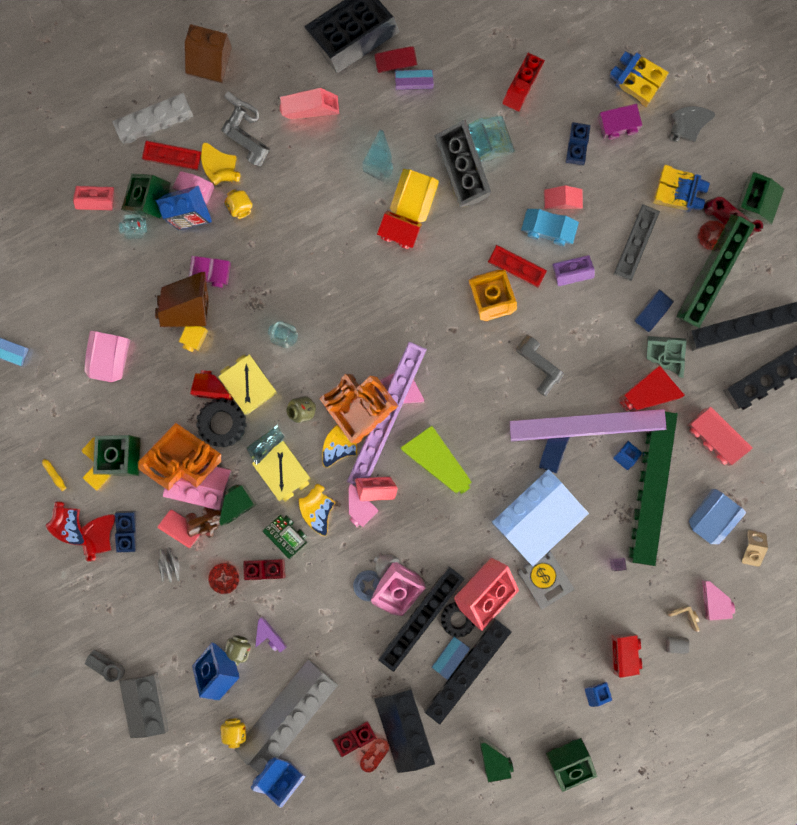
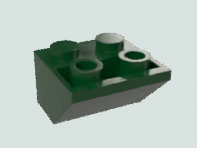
[737,172,784,225]

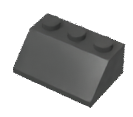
[119,673,169,739]

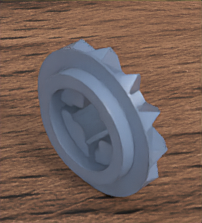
[353,570,381,601]

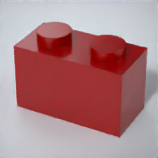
[377,210,422,249]

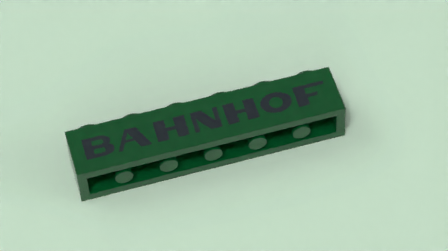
[676,215,755,328]

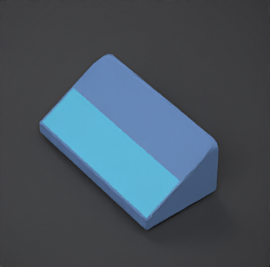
[0,338,29,366]
[431,637,470,680]

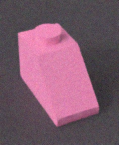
[172,171,215,205]
[349,484,379,527]
[702,580,735,620]

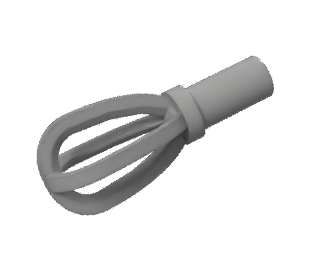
[224,91,260,123]

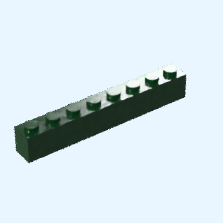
[627,411,678,566]

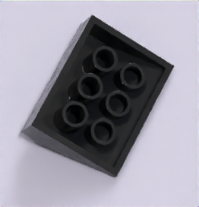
[304,0,400,73]

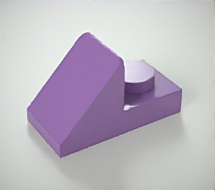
[255,617,287,652]

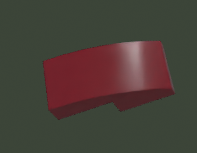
[374,46,417,73]
[243,559,285,580]
[332,721,377,757]

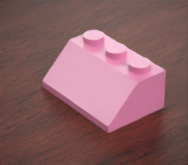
[163,464,231,510]

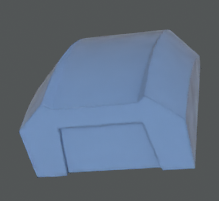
[689,489,746,544]

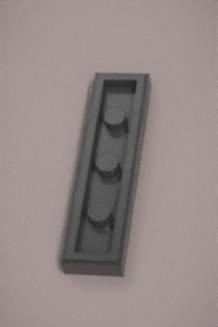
[613,204,660,282]

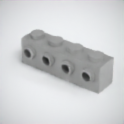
[112,93,193,144]

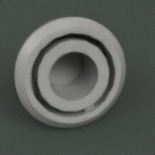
[374,553,400,579]

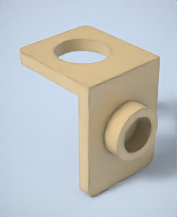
[742,530,768,567]
[667,605,700,632]

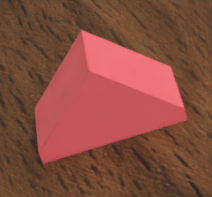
[544,185,583,209]

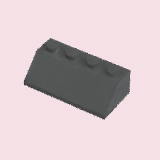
[434,120,491,207]

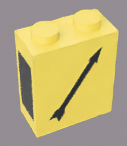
[218,354,277,415]
[252,441,311,502]

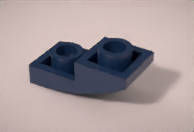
[565,122,591,165]
[634,289,674,332]
[539,437,570,473]
[115,511,136,553]

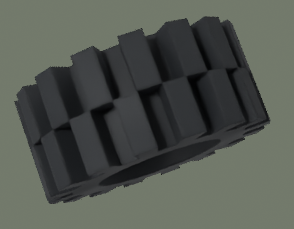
[441,602,475,638]

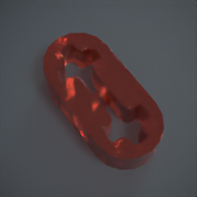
[360,738,389,773]

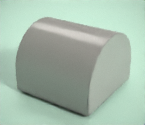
[666,637,689,654]

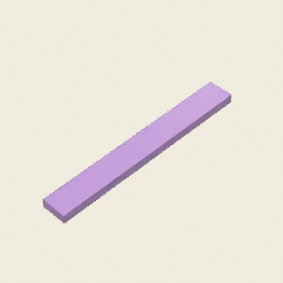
[347,341,427,485]
[510,409,666,441]

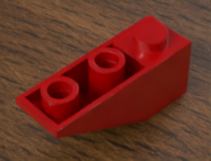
[502,52,545,112]

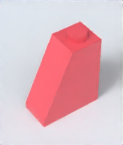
[280,88,340,119]

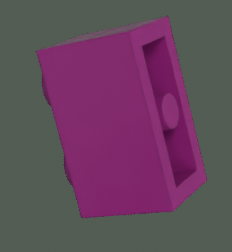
[598,104,643,140]

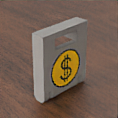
[517,551,574,610]

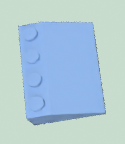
[492,469,589,566]

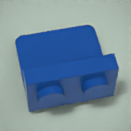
[251,757,306,808]

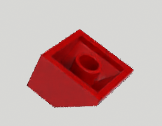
[190,370,233,401]

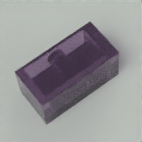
[610,557,627,571]

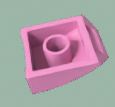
[84,331,130,382]
[371,562,426,616]

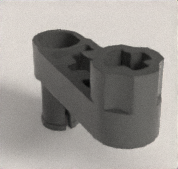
[221,106,270,167]
[515,334,565,396]

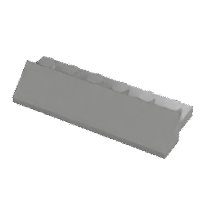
[234,659,338,774]

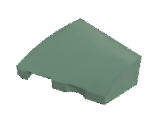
[646,336,687,378]

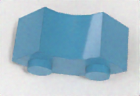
[521,209,579,246]

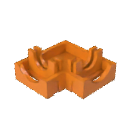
[319,374,399,443]
[138,423,221,491]

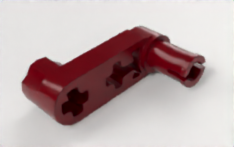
[704,196,763,236]

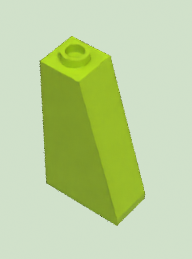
[400,426,472,494]

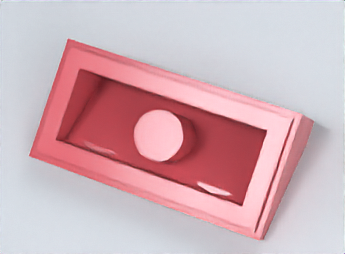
[73,186,114,210]
[355,477,398,501]
[157,510,200,548]

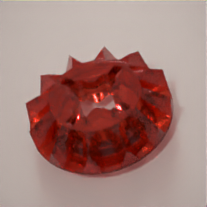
[698,220,725,251]
[208,563,240,594]

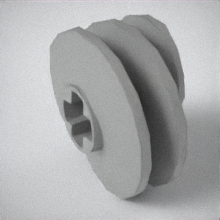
[158,547,180,582]

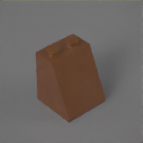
[185,24,232,83]
[155,272,209,327]

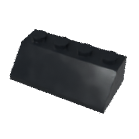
[374,686,435,773]

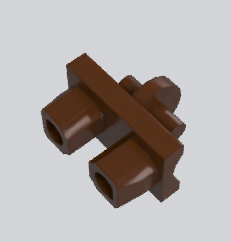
[185,507,221,538]

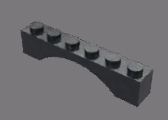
[687,302,797,351]

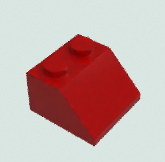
[611,634,642,678]

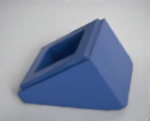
[613,441,642,470]
[585,682,612,707]

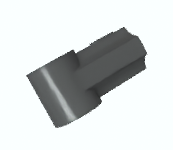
[85,649,124,682]

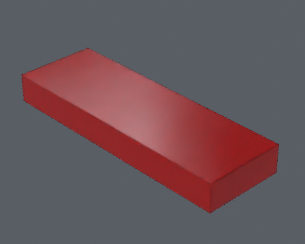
[142,141,201,171]
[488,245,547,288]

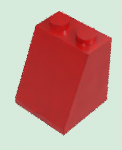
[619,366,685,412]

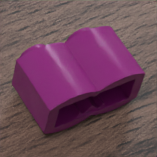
[189,256,231,288]

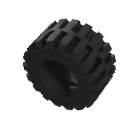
[196,398,247,448]

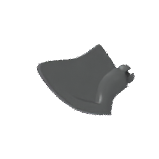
[670,106,715,142]

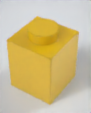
[179,326,208,352]

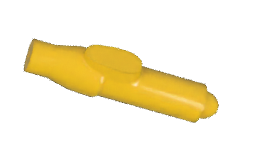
[42,459,67,491]

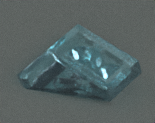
[246,426,285,465]

